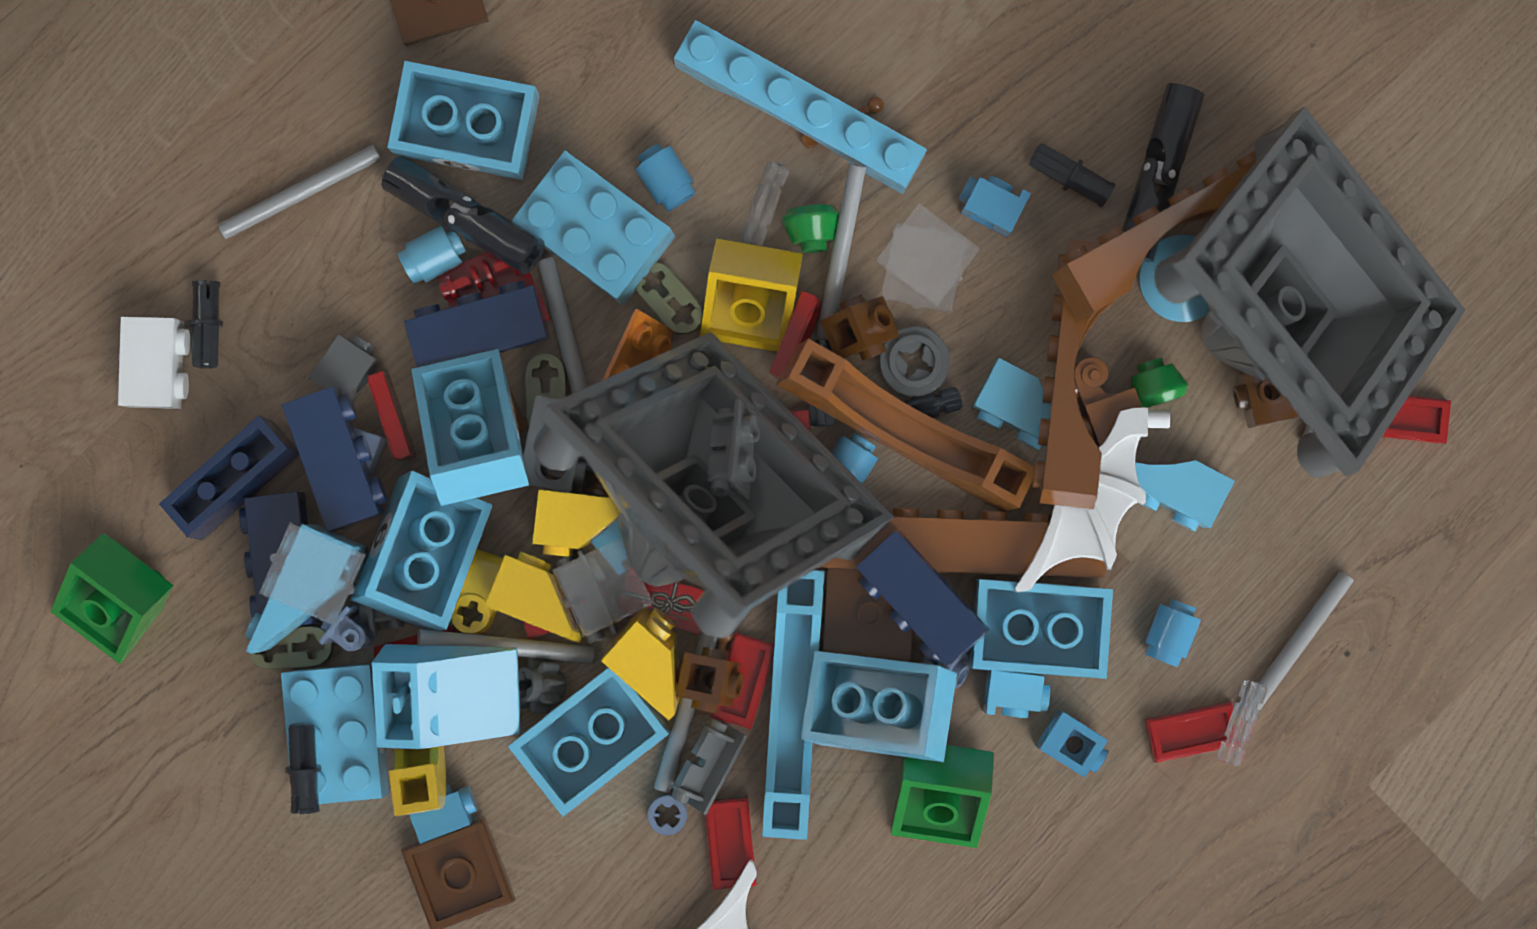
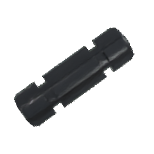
[903,387,963,418]

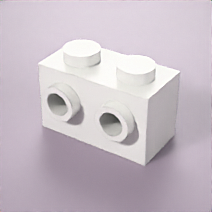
[118,317,190,409]

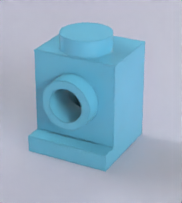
[982,670,1050,718]

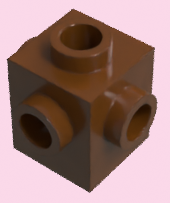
[820,294,900,361]
[1233,374,1299,428]
[676,647,743,713]

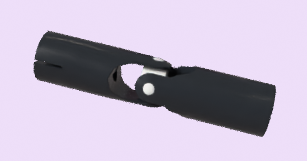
[1122,83,1205,262]
[381,156,545,274]

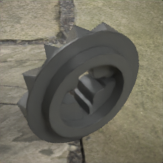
[880,327,950,397]

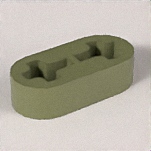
[635,262,703,335]
[525,353,567,426]
[248,626,335,669]

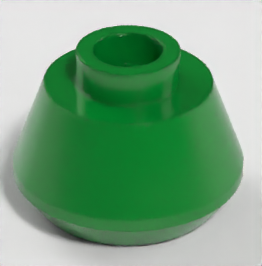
[781,204,839,253]
[1131,357,1189,408]

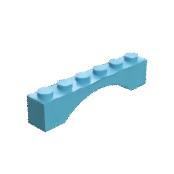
[674,20,927,194]
[971,358,1235,532]
[762,570,824,840]

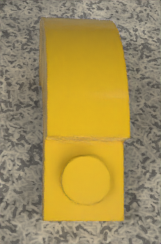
[389,746,446,816]

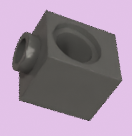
[309,334,382,404]

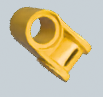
[451,549,504,635]

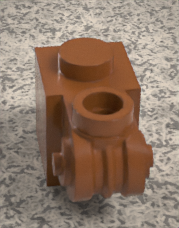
[1075,357,1150,447]

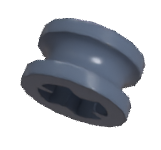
[647,794,688,836]

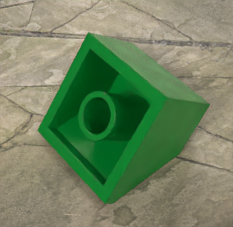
[50,532,174,664]
[891,745,994,848]

